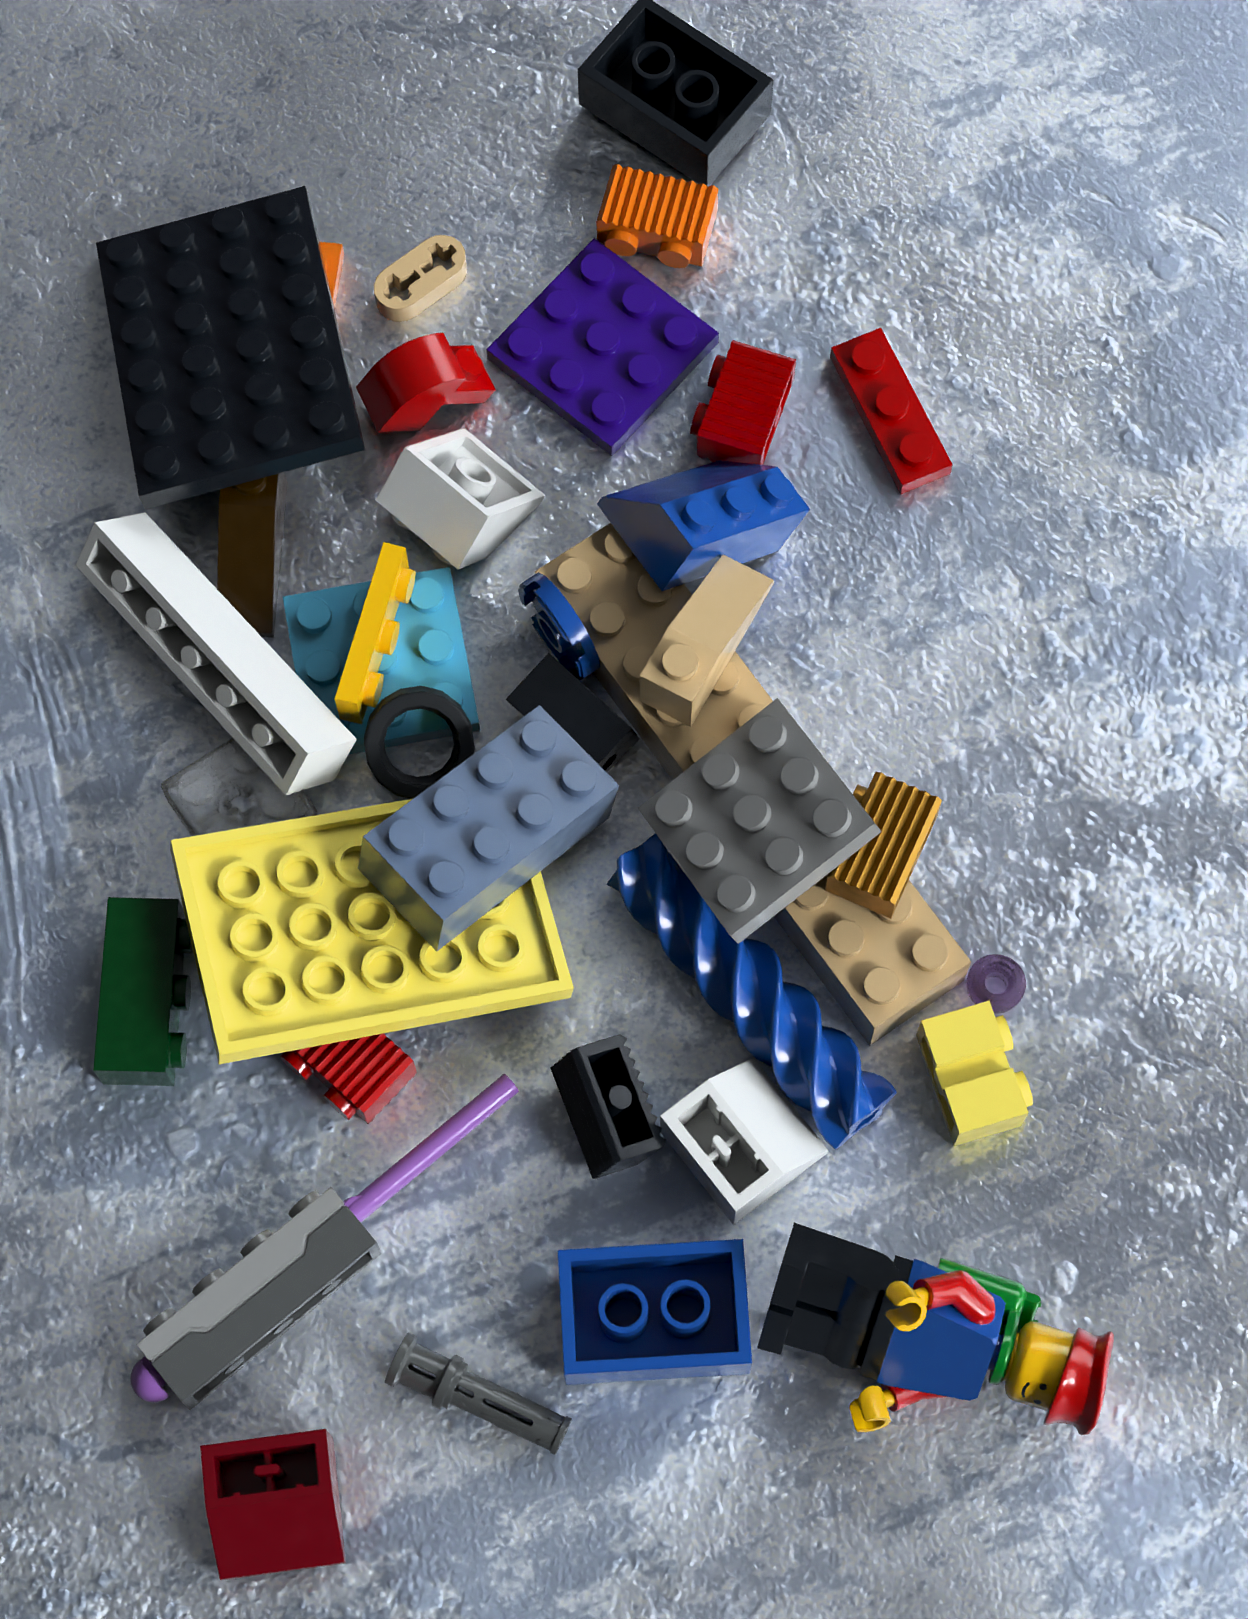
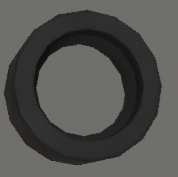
[364,686,475,799]

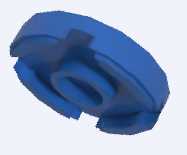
[518,572,600,680]

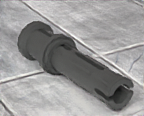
[385,1332,572,1455]

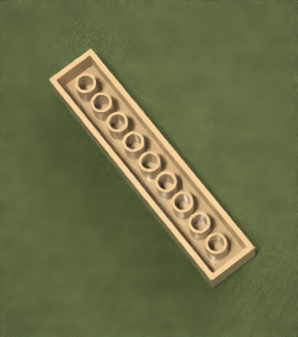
[535,523,971,1046]

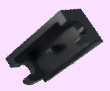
[506,653,640,772]

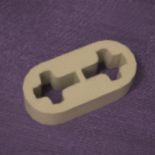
[374,235,467,322]

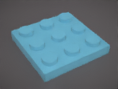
[283,567,480,755]

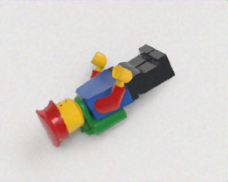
[757,1222,1114,1436]

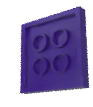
[486,238,719,456]

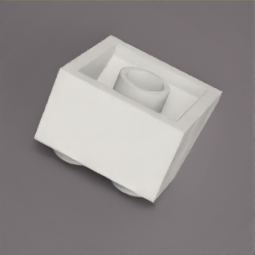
[376,428,545,569]

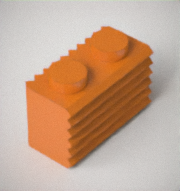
[596,164,718,268]

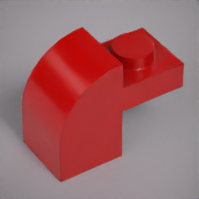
[356,333,496,433]

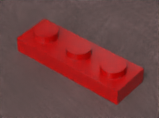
[830,328,953,495]

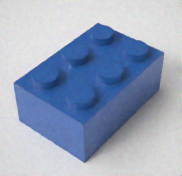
[558,1239,752,1385]

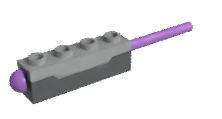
[130,1074,519,1410]

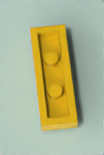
[334,542,416,724]

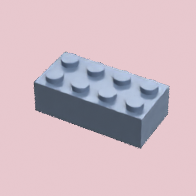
[358,705,619,952]

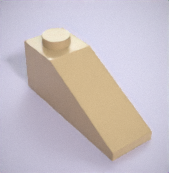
[640,554,774,727]

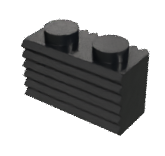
[550,1034,667,1179]

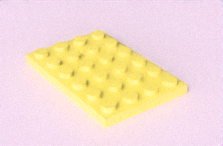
[170,799,574,1065]

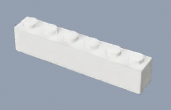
[76,512,357,796]

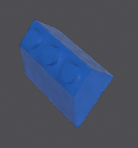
[597,460,810,591]

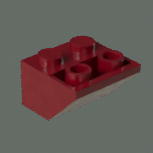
[200,1429,346,1581]

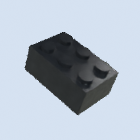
[578,0,773,186]

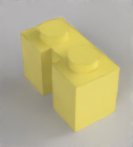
[916,1000,1033,1146]

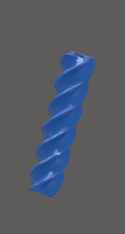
[606,833,897,1150]

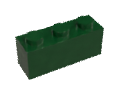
[93,897,193,1086]

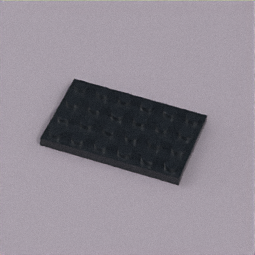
[96,186,365,509]

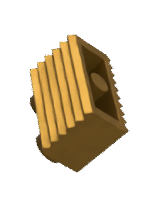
[825,772,942,919]

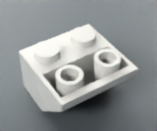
[660,1058,828,1225]

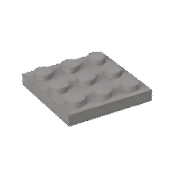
[638,698,882,944]

